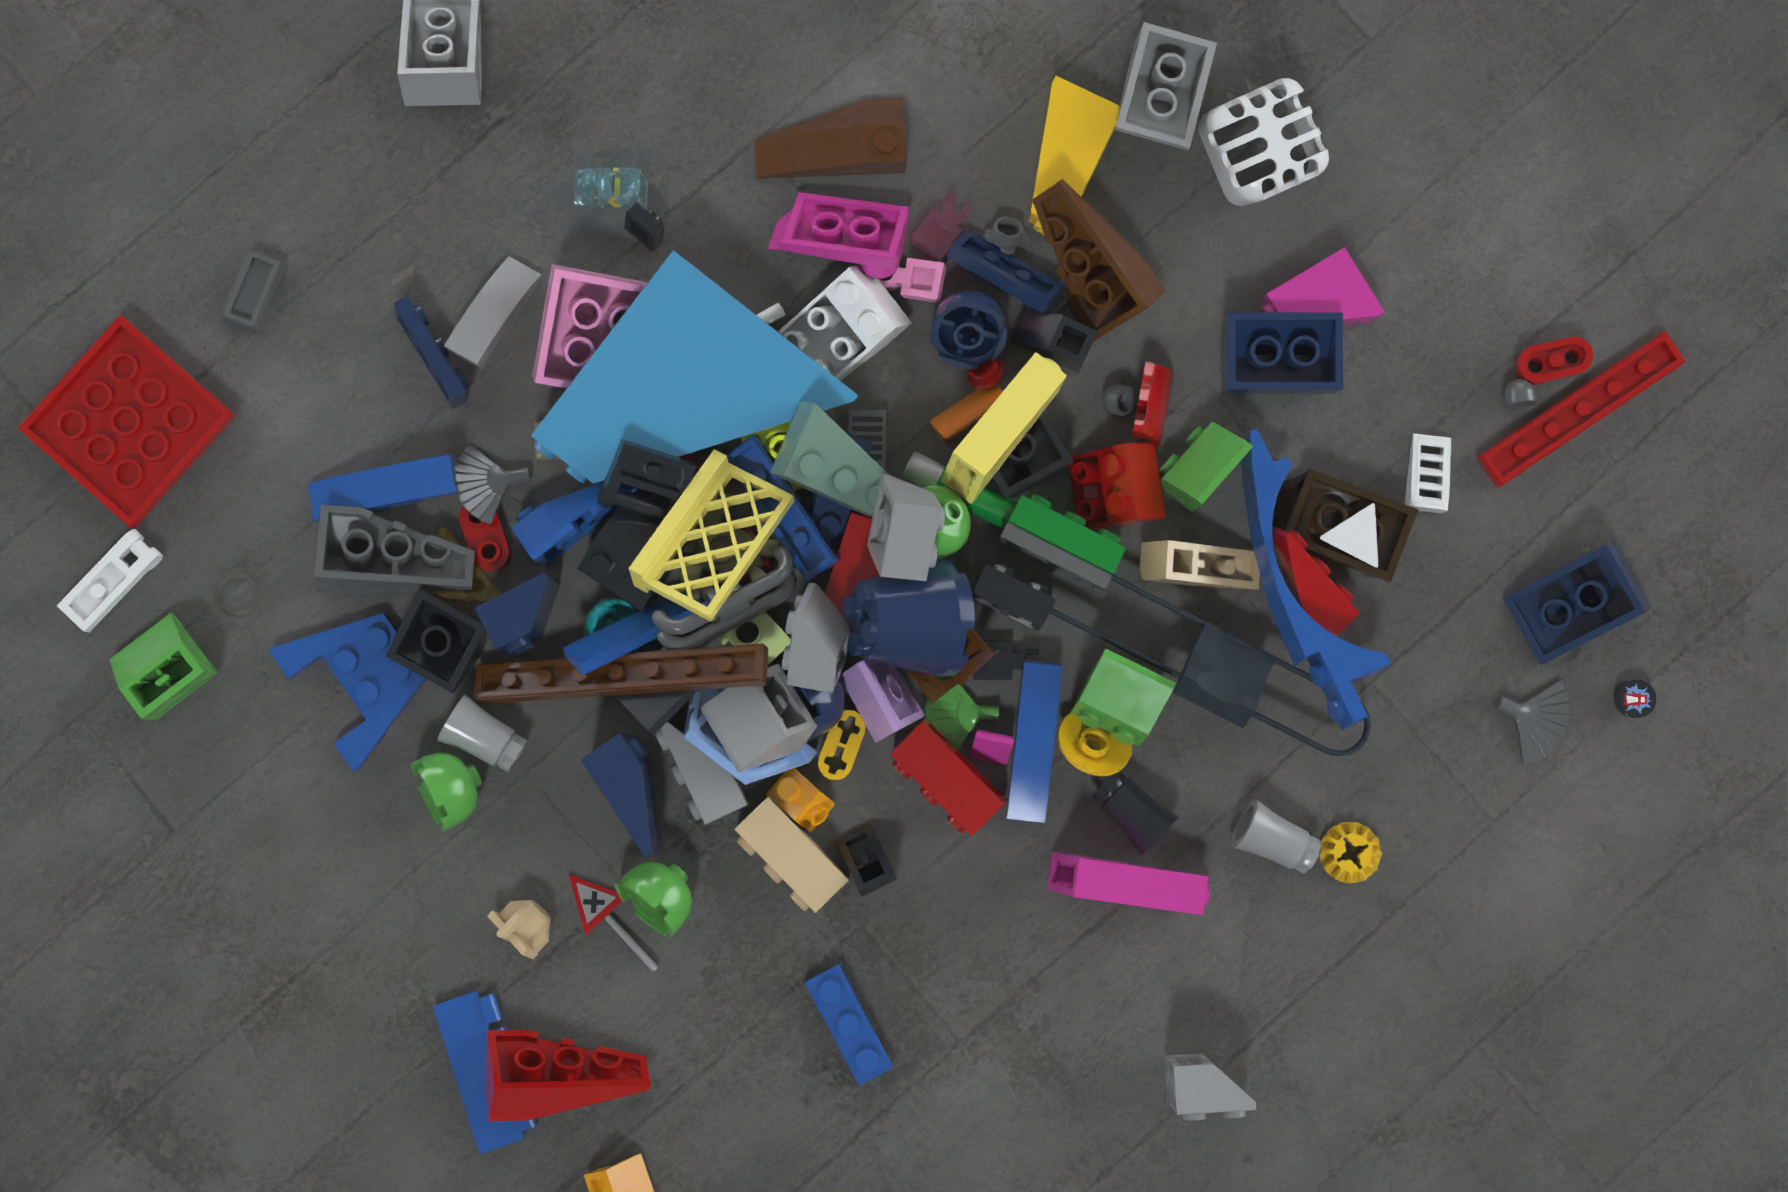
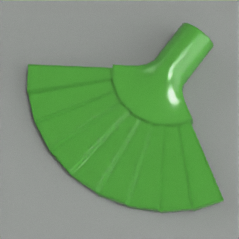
[925,676,1000,750]

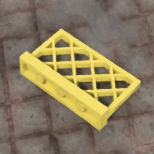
[629,449,794,622]

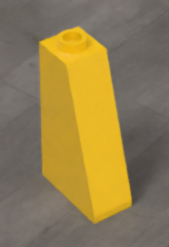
[1029,75,1120,235]

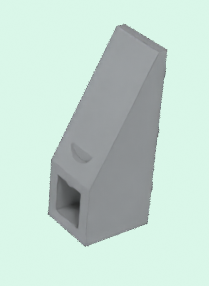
[655,720,749,825]

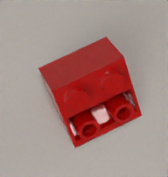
[1069,443,1166,531]

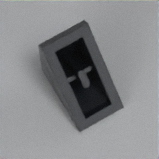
[836,823,897,897]

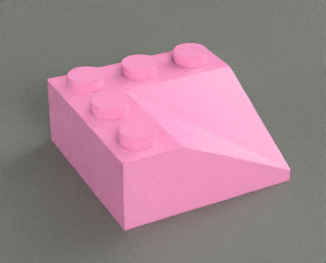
[532,264,648,388]

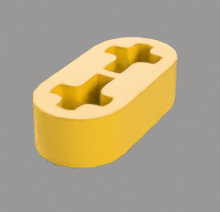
[818,710,866,780]

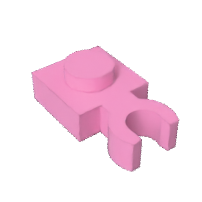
[879,258,947,303]

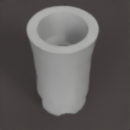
[437,695,528,772]
[1231,799,1322,874]

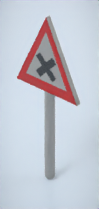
[569,874,657,971]

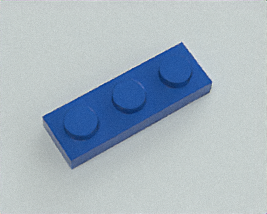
[805,963,893,1086]

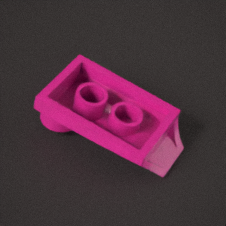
[768,192,909,279]

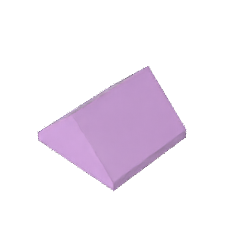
[840,659,925,743]

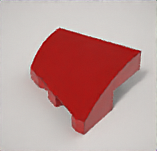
[1132,362,1174,447]

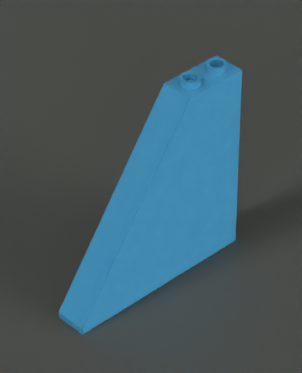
[531,250,858,483]

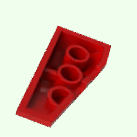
[485,1030,651,1122]

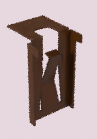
[907,629,999,703]

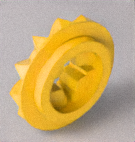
[1319,822,1382,884]

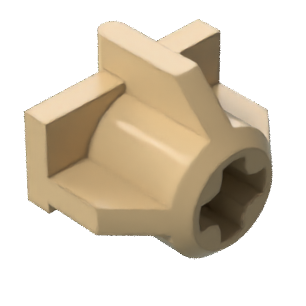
[488,900,551,959]

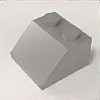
[867,474,945,581]

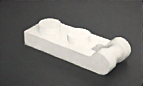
[57,529,163,633]

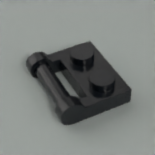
[597,439,696,523]

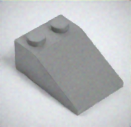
[397,0,482,106]
[1115,22,1217,151]

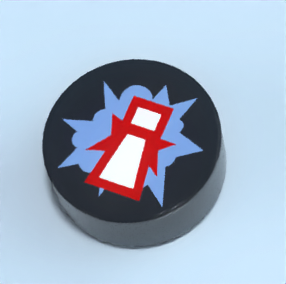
[1614,680,1656,718]

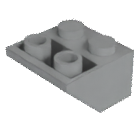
[782,583,850,693]
[700,664,817,773]
[1164,1053,1256,1120]

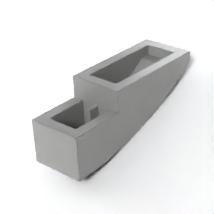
[444,256,542,370]

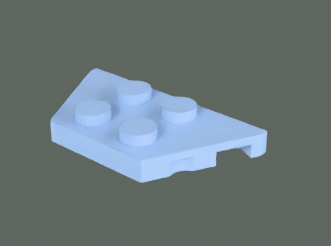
[684,688,817,785]

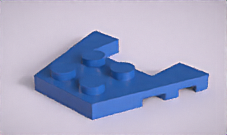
[268,613,427,772]

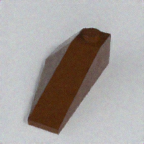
[755,98,906,179]
[1032,179,1166,341]

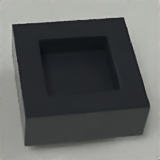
[624,203,665,252]

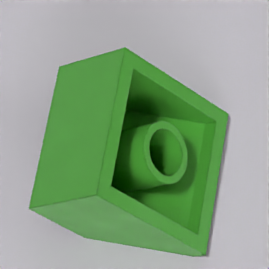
[1159,422,1253,513]
[1070,648,1176,747]

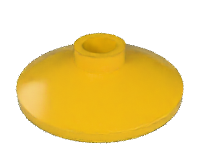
[1058,713,1132,776]

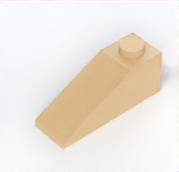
[1139,540,1260,590]

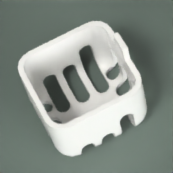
[1198,78,1329,206]

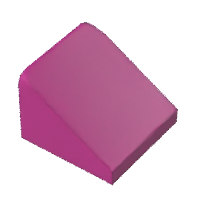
[970,730,1014,766]

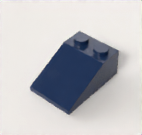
[1503,541,1651,665]
[580,733,660,858]

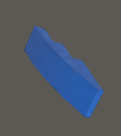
[308,455,458,521]
[1007,660,1062,823]

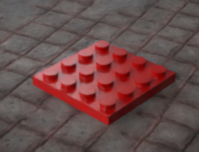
[18,315,237,529]

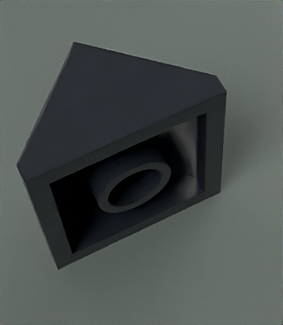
[386,588,487,693]

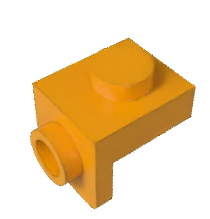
[766,768,835,832]

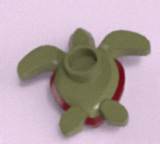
[679,493,782,600]

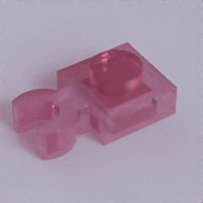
[909,192,972,262]

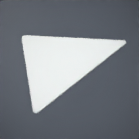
[1320,503,1378,568]

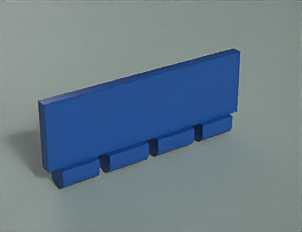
[433,990,537,1154]

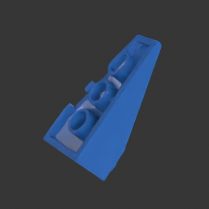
[512,481,643,567]

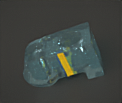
[574,168,648,210]

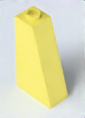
[941,352,1067,504]

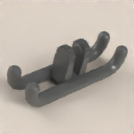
[652,546,797,650]

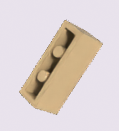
[734,796,850,913]

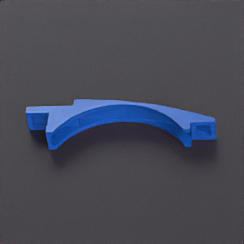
[1241,429,1391,731]

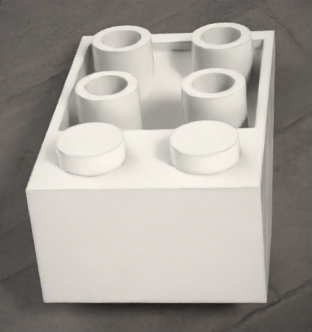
[778,265,912,380]

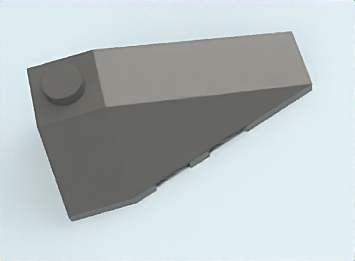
[314,505,475,595]

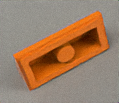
[930,385,1003,444]

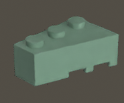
[770,401,889,518]

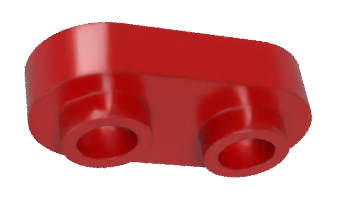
[1515,336,1594,385]
[459,506,512,572]

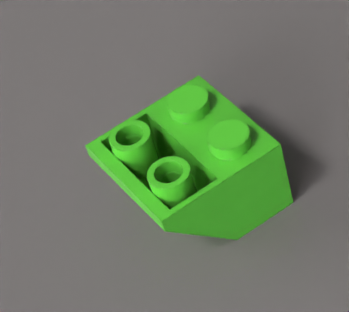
[109,613,218,720]

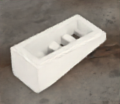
[1405,433,1451,513]

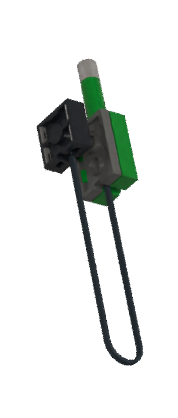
[902,452,1371,756]

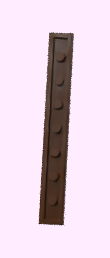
[473,643,768,704]

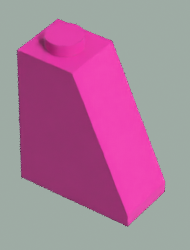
[1261,247,1384,326]

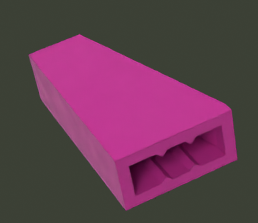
[1046,851,1210,915]

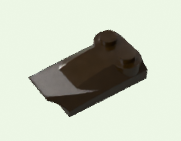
[1272,469,1418,582]

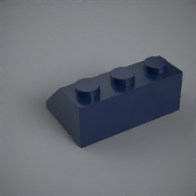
[1221,312,1343,394]

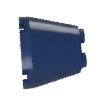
[842,560,975,676]

